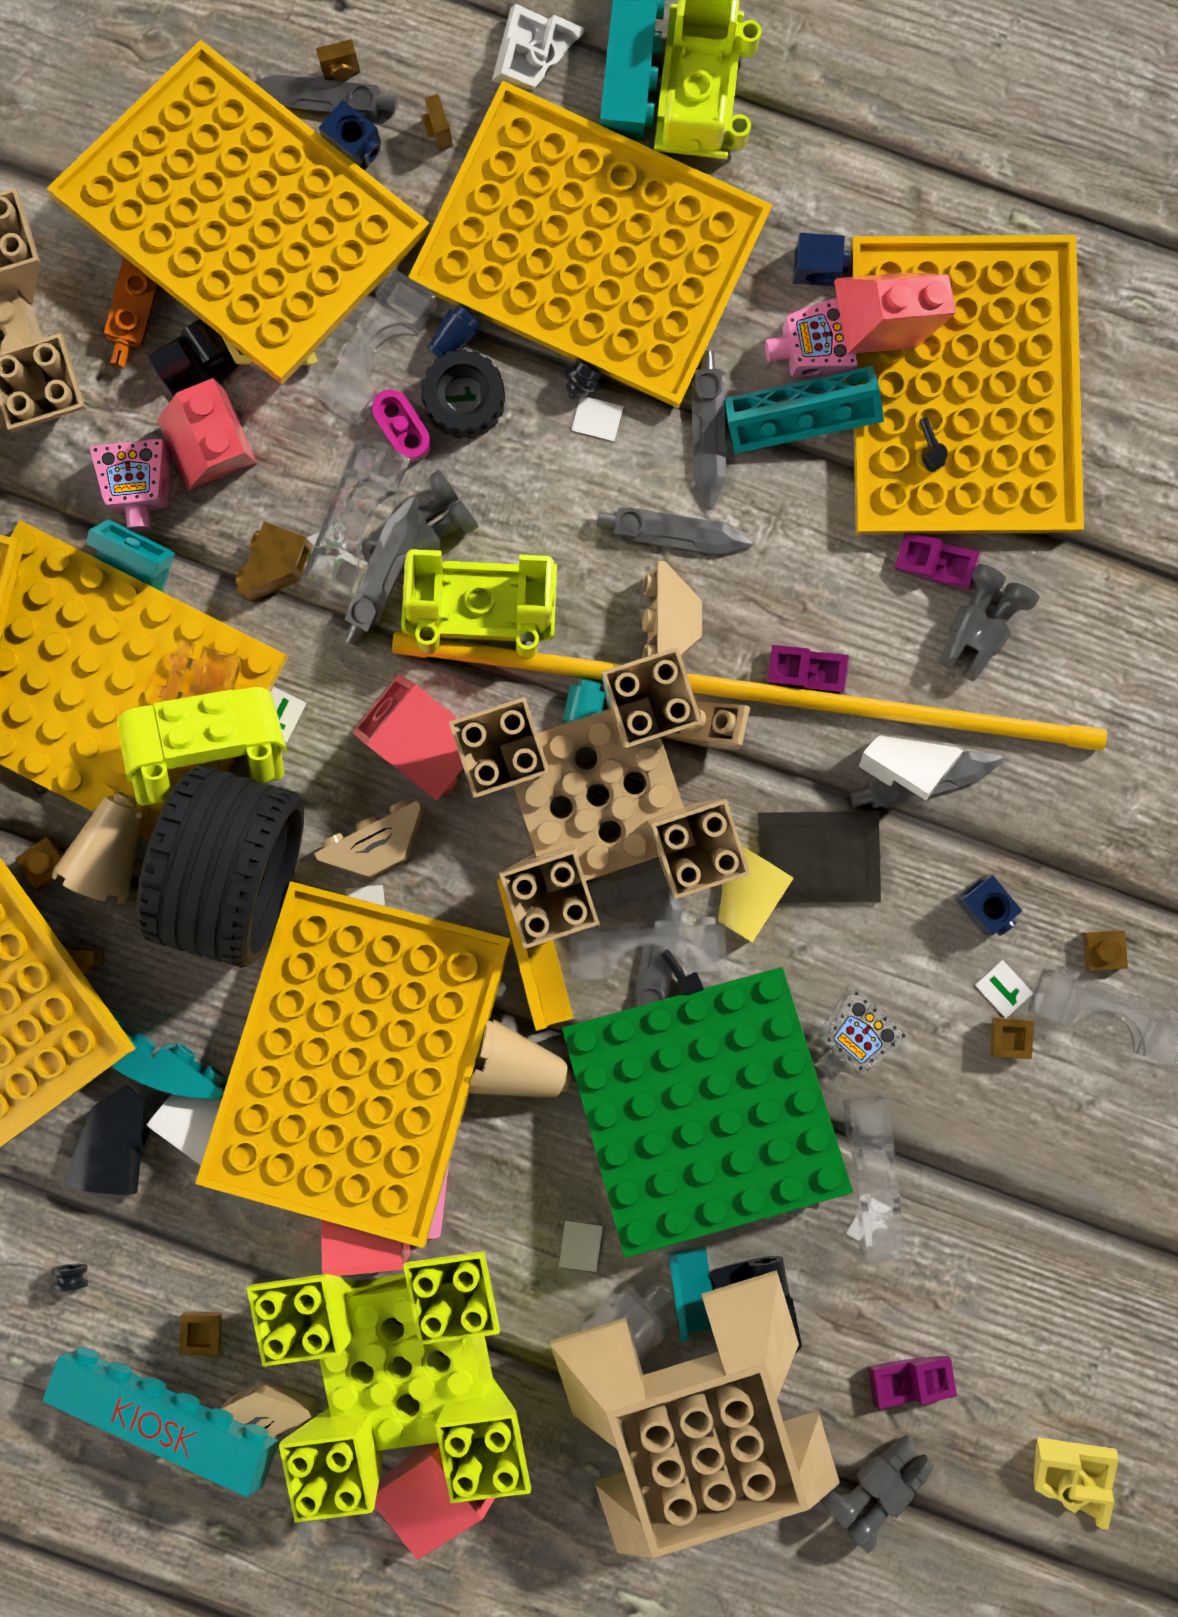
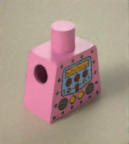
[765,297,857,378]
[90,439,172,532]

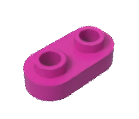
[372,389,431,462]

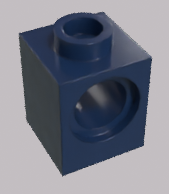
[318,100,382,168]
[792,233,850,287]
[955,875,1022,936]

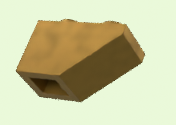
[235,521,314,602]

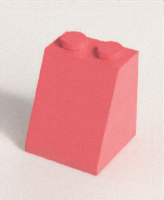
[834,273,956,354]
[157,378,257,491]
[351,674,464,800]
[321,1220,411,1276]
[375,1443,495,1560]

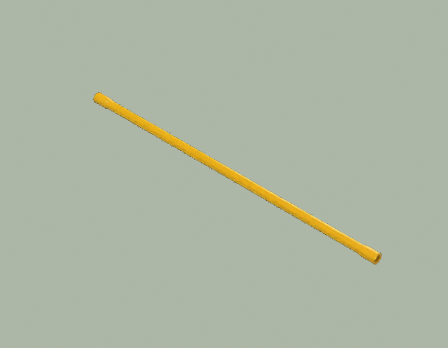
[392,631,1107,751]

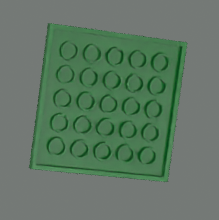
[562,967,853,1259]

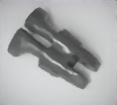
[364,469,479,567]
[940,564,1040,682]
[821,1435,934,1554]

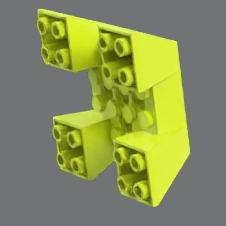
[246,1251,532,1522]

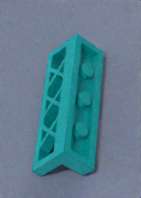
[725,366,884,454]

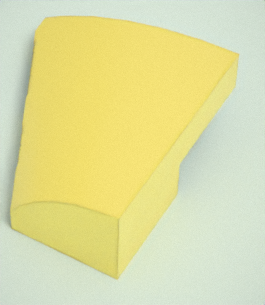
[718,846,793,943]
[1034,1437,1119,1530]

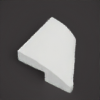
[492,4,584,90]
[859,735,963,800]
[146,1094,222,1165]

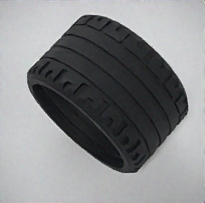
[136,765,304,968]

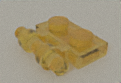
[158,640,243,702]

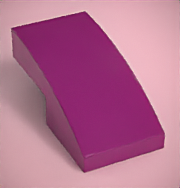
[894,533,981,591]
[767,645,850,694]
[868,1356,957,1409]

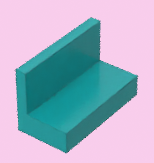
[86,519,175,592]
[668,1248,712,1342]

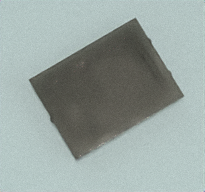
[757,811,881,903]

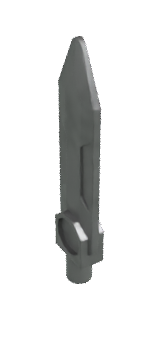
[253,75,398,118]
[691,351,726,509]
[344,497,418,646]
[596,507,752,555]
[850,751,1004,809]
[587,858,670,910]
[634,888,682,1007]

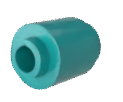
[562,679,606,723]

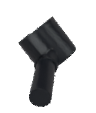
[919,417,948,473]
[661,949,704,996]

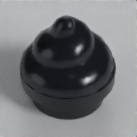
[564,358,602,399]

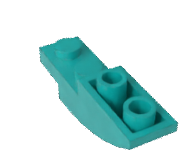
[109,1010,227,1099]

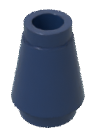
[427,304,481,358]

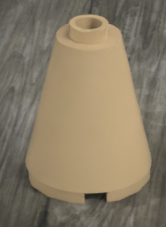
[52,792,143,904]
[469,1018,572,1098]

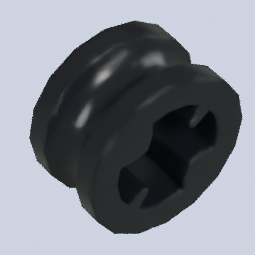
[51,1263,88,1291]

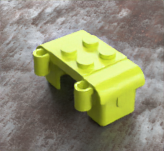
[654,0,762,159]
[401,549,557,658]
[117,687,287,806]

